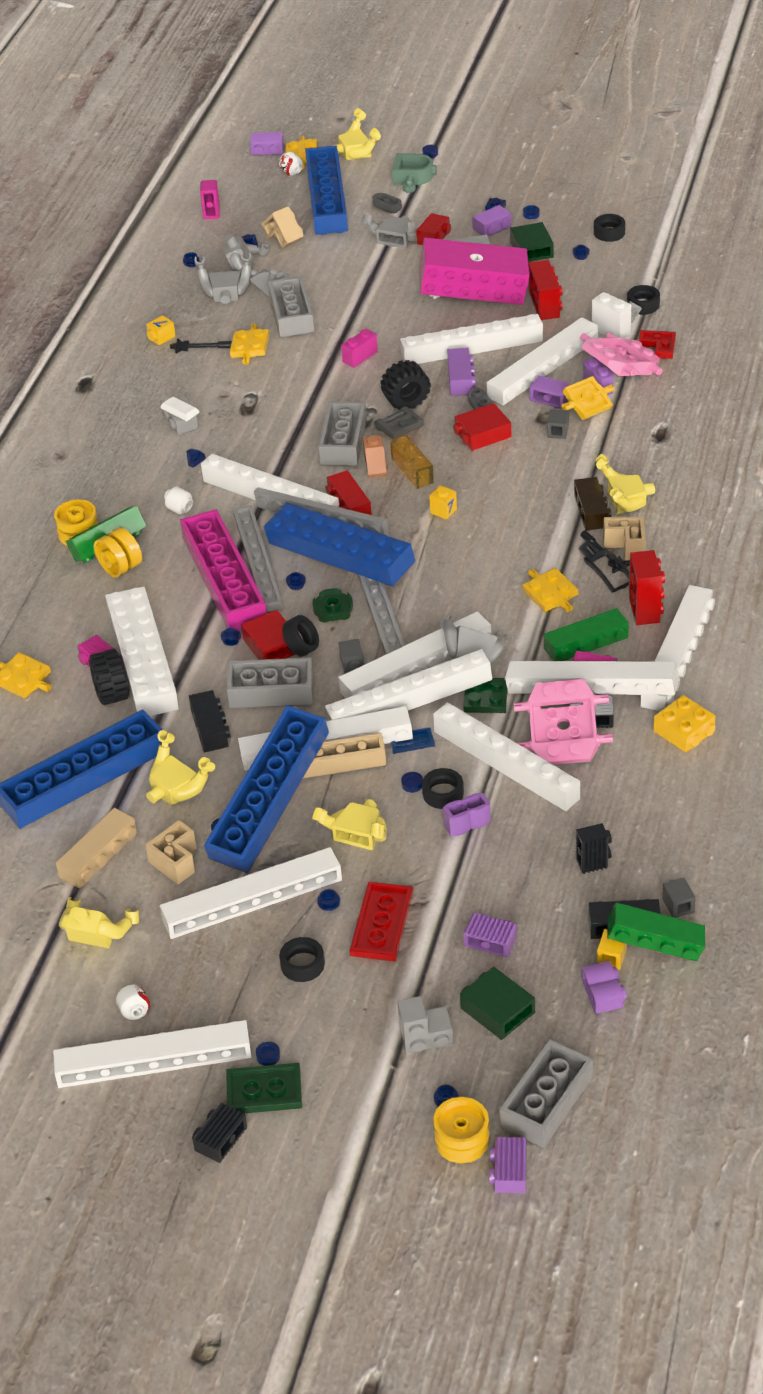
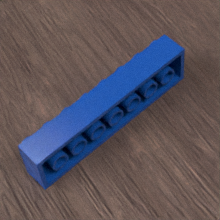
[305,146,348,235]
[263,503,415,586]
[204,705,329,873]
[0,709,163,829]

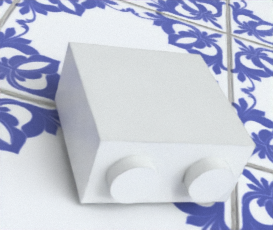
[592,292,631,338]

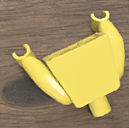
[333,108,381,160]
[595,454,655,514]
[146,730,215,805]
[312,799,387,850]
[59,897,139,949]

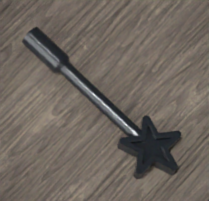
[170,339,232,354]
[580,530,630,574]

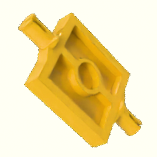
[286,136,318,170]
[230,324,270,365]
[561,376,614,420]
[522,567,579,613]
[0,652,52,699]

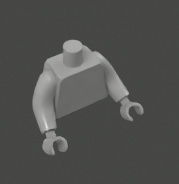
[361,214,417,249]
[224,234,270,278]
[195,252,253,304]
[439,615,508,664]

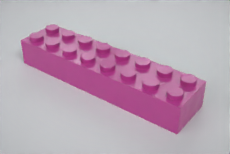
[180,509,267,632]

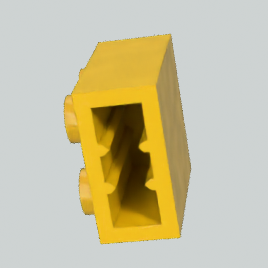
[654,695,716,753]

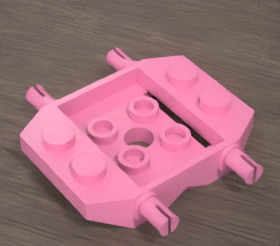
[580,333,663,376]
[514,679,613,765]

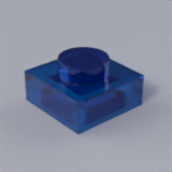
[485,198,506,211]
[241,234,258,247]

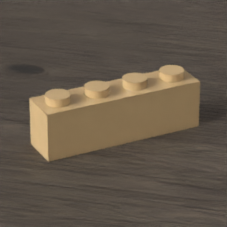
[303,733,386,778]
[56,808,137,889]

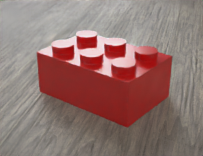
[528,260,563,320]
[629,550,665,626]

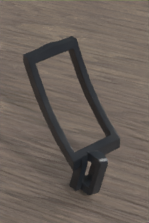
[578,540,629,593]

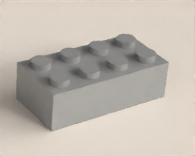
[268,276,314,337]
[319,401,367,466]
[227,658,314,708]
[500,1039,593,1148]

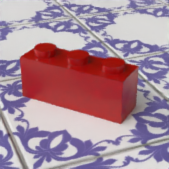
[325,470,372,515]

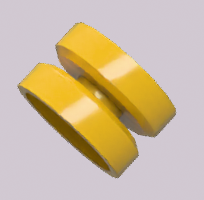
[54,499,98,546]
[93,527,142,578]
[433,1097,490,1164]

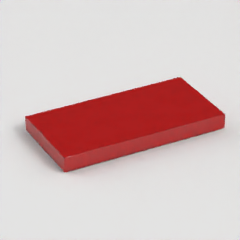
[349,881,413,962]

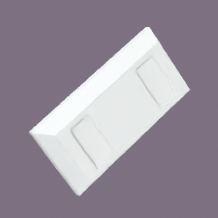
[160,396,199,422]

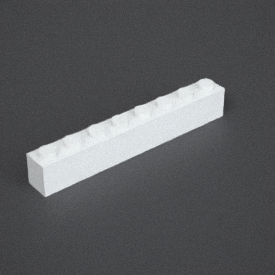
[400,314,543,364]
[487,317,598,405]
[201,454,339,507]
[641,585,715,711]
[338,612,492,698]
[325,649,492,721]
[505,661,679,695]
[433,702,580,811]
[238,706,413,771]
[159,847,342,939]
[53,1020,252,1088]

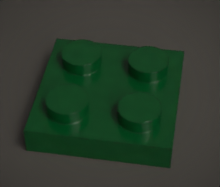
[464,678,508,713]

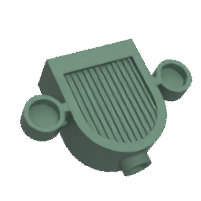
[392,153,437,193]

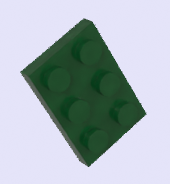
[226,1063,302,1114]

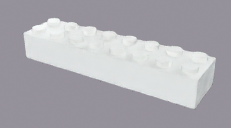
[105,587,179,716]

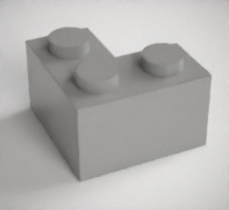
[397,996,453,1054]

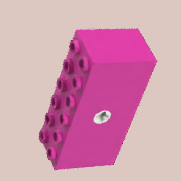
[419,238,529,305]

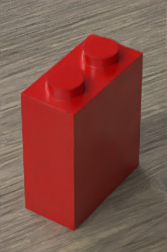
[453,403,512,451]
[241,610,296,660]

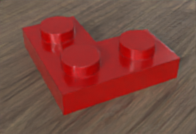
[639,330,676,359]

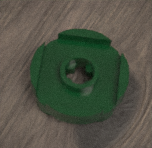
[312,588,353,623]

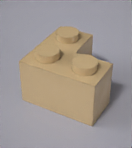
[261,206,304,248]
[603,517,646,560]
[145,820,197,885]

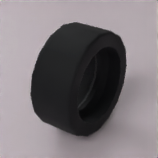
[594,214,625,242]
[627,285,660,315]
[282,615,319,656]
[422,768,464,809]
[279,937,325,982]

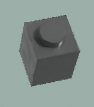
[547,409,569,439]
[339,639,364,673]
[662,877,695,918]

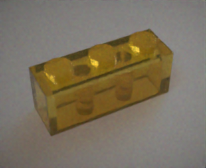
[390,435,434,489]

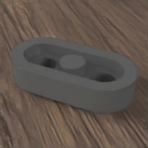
[372,193,402,213]
[467,388,492,410]

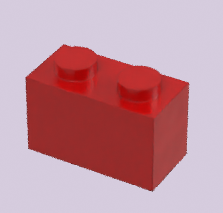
[417,213,451,245]

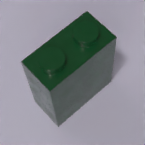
[510,222,554,262]
[460,966,535,1040]

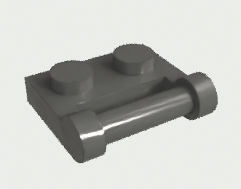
[374,406,424,440]

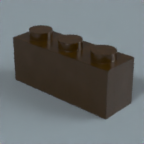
[574,477,612,531]

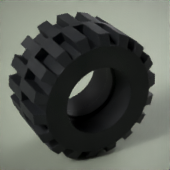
[380,360,431,410]
[89,649,129,705]

